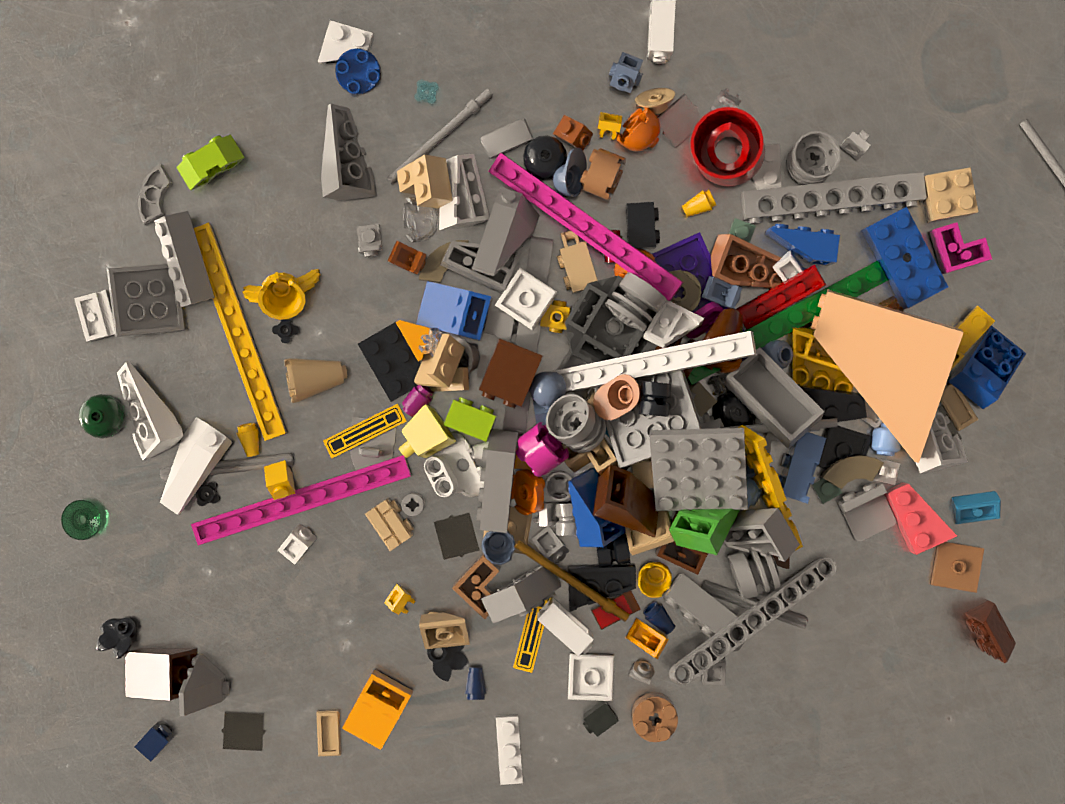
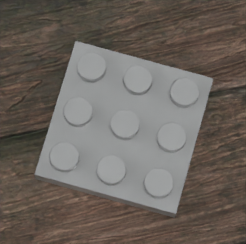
[107,264,185,337]

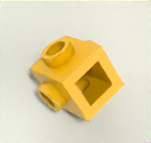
[540,300,572,333]

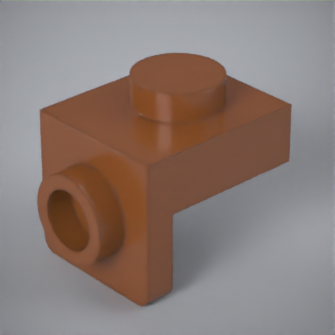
[553,115,593,150]
[388,241,426,274]

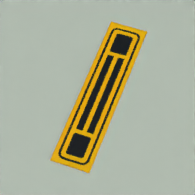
[323,404,407,459]
[513,598,551,673]

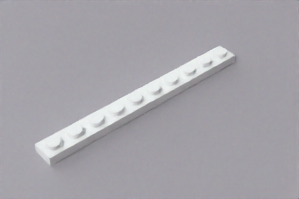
[534,331,757,393]

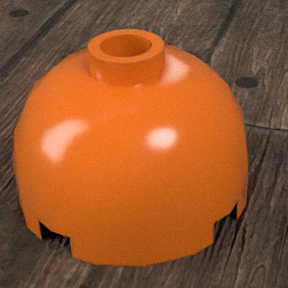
[617,107,661,152]

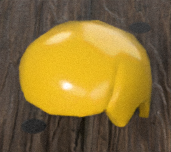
[638,562,672,598]

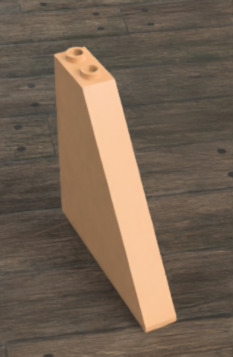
[811,290,963,463]

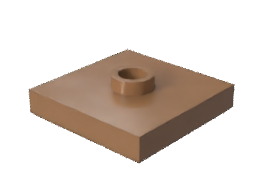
[931,542,984,593]

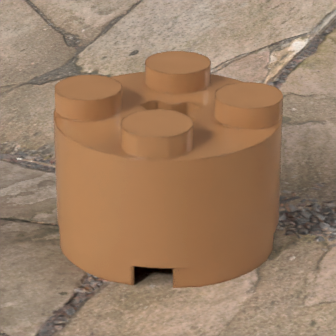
[580,148,626,200]
[631,692,678,742]

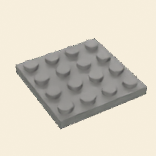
[594,370,703,468]
[649,428,748,511]

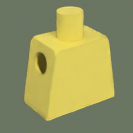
[399,404,456,458]

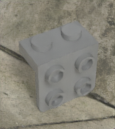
[837,482,897,541]

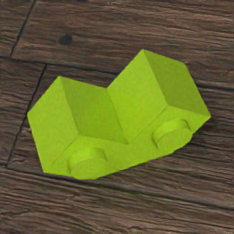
[176,135,245,190]

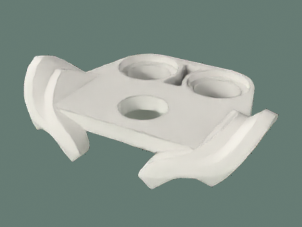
[424,431,484,497]

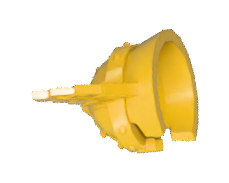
[242,269,321,320]

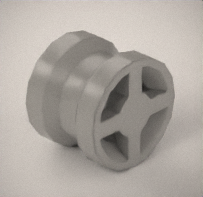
[401,493,425,516]

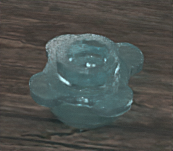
[414,79,439,104]

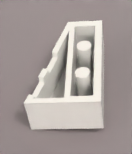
[439,154,489,230]

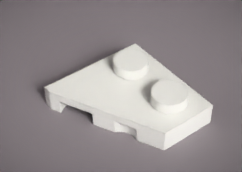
[318,20,374,64]
[736,144,781,190]
[643,300,704,348]

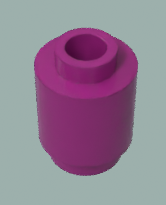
[402,385,434,417]

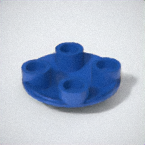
[335,48,380,94]

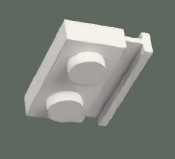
[74,290,115,342]

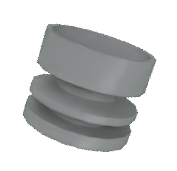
[787,131,841,185]
[605,272,667,332]
[546,394,606,453]
[728,550,781,600]

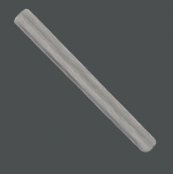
[160,453,294,481]

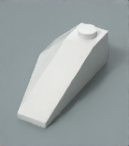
[117,362,184,461]
[160,417,233,516]

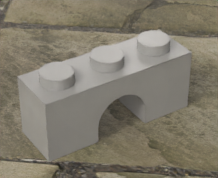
[477,310,519,378]

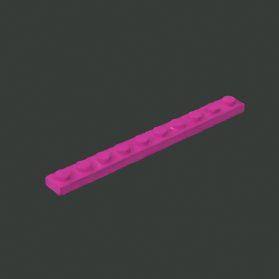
[488,153,684,301]
[191,455,411,545]

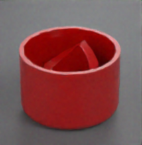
[691,107,765,186]

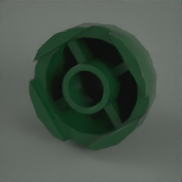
[79,394,126,439]

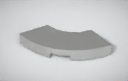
[138,164,173,225]

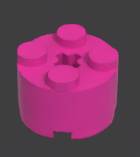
[516,422,569,477]

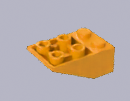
[342,669,413,750]

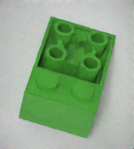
[669,509,740,555]

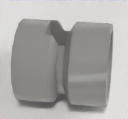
[545,470,572,501]
[555,502,577,536]

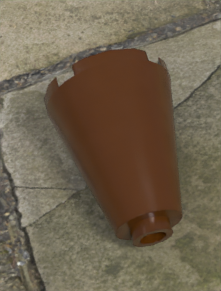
[702,308,743,373]

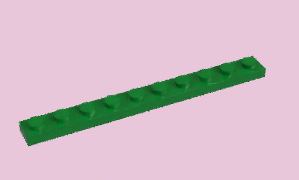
[687,261,888,385]

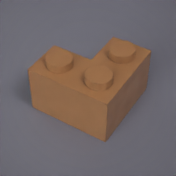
[452,554,500,619]

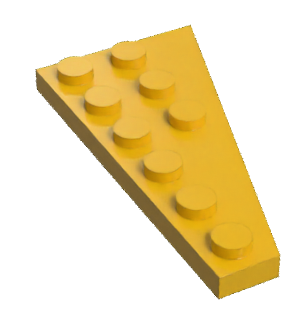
[737,425,803,551]

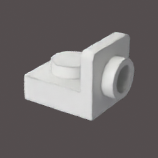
[278,524,317,565]

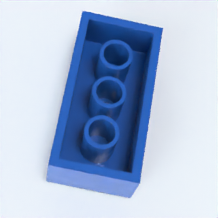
[861,207,948,310]

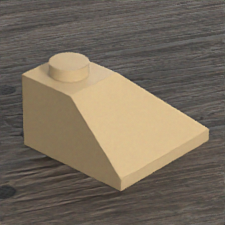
[419,612,470,649]

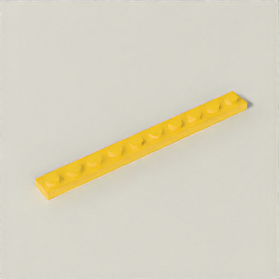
[194,222,287,441]

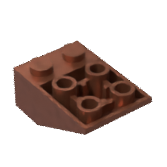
[965,600,1016,663]

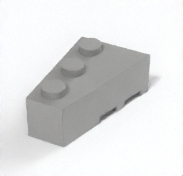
[440,241,523,293]

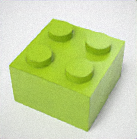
[444,397,497,442]

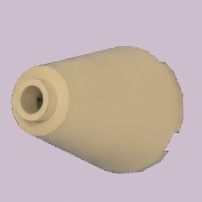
[284,358,347,403]

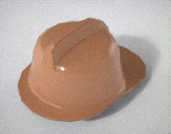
[593,374,642,420]

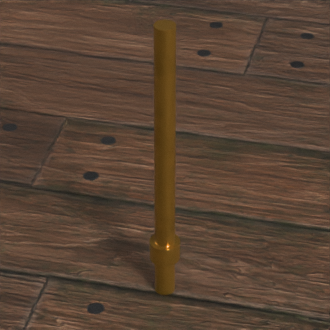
[514,540,630,622]

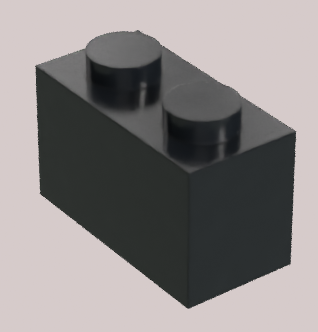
[626,202,660,250]

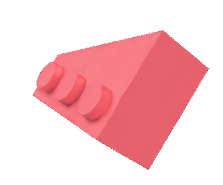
[884,482,957,555]

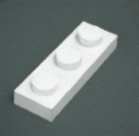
[496,715,523,785]

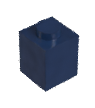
[134,722,174,762]

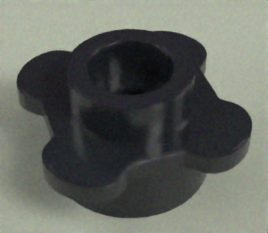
[272,319,299,343]
[196,482,219,506]

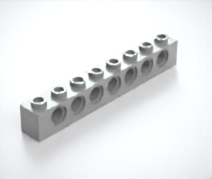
[741,172,927,224]

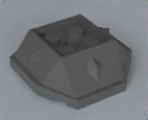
[565,276,657,364]

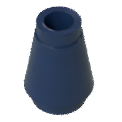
[643,601,676,635]
[465,668,487,700]

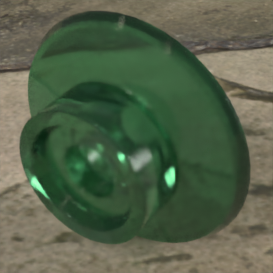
[61,500,101,540]

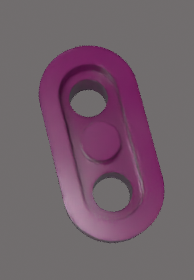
[686,302,724,338]

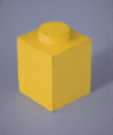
[264,460,295,500]

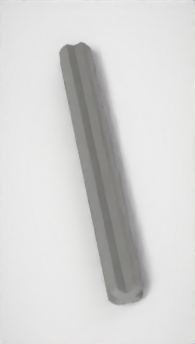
[701,581,808,629]

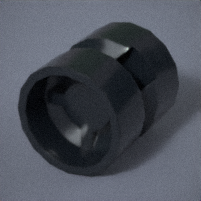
[639,381,672,417]
[596,534,631,567]

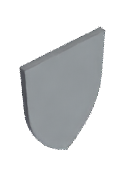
[350,417,397,470]

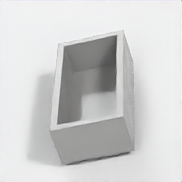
[725,347,824,449]

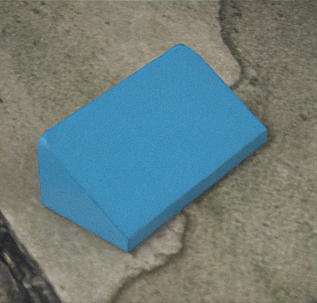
[952,491,1001,524]

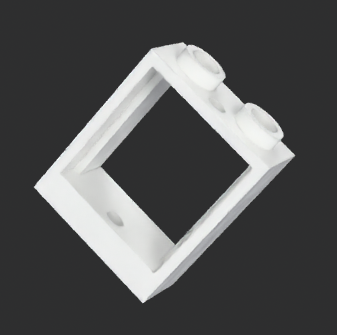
[648,0,676,64]
[537,597,594,656]

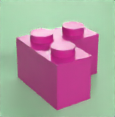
[929,222,992,274]

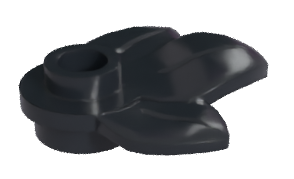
[96,618,136,659]
[427,645,469,682]

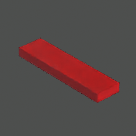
[736,264,826,329]

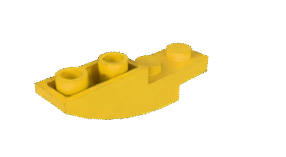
[950,305,995,371]

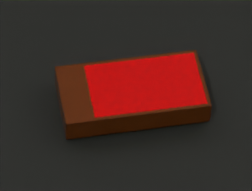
[591,591,641,630]

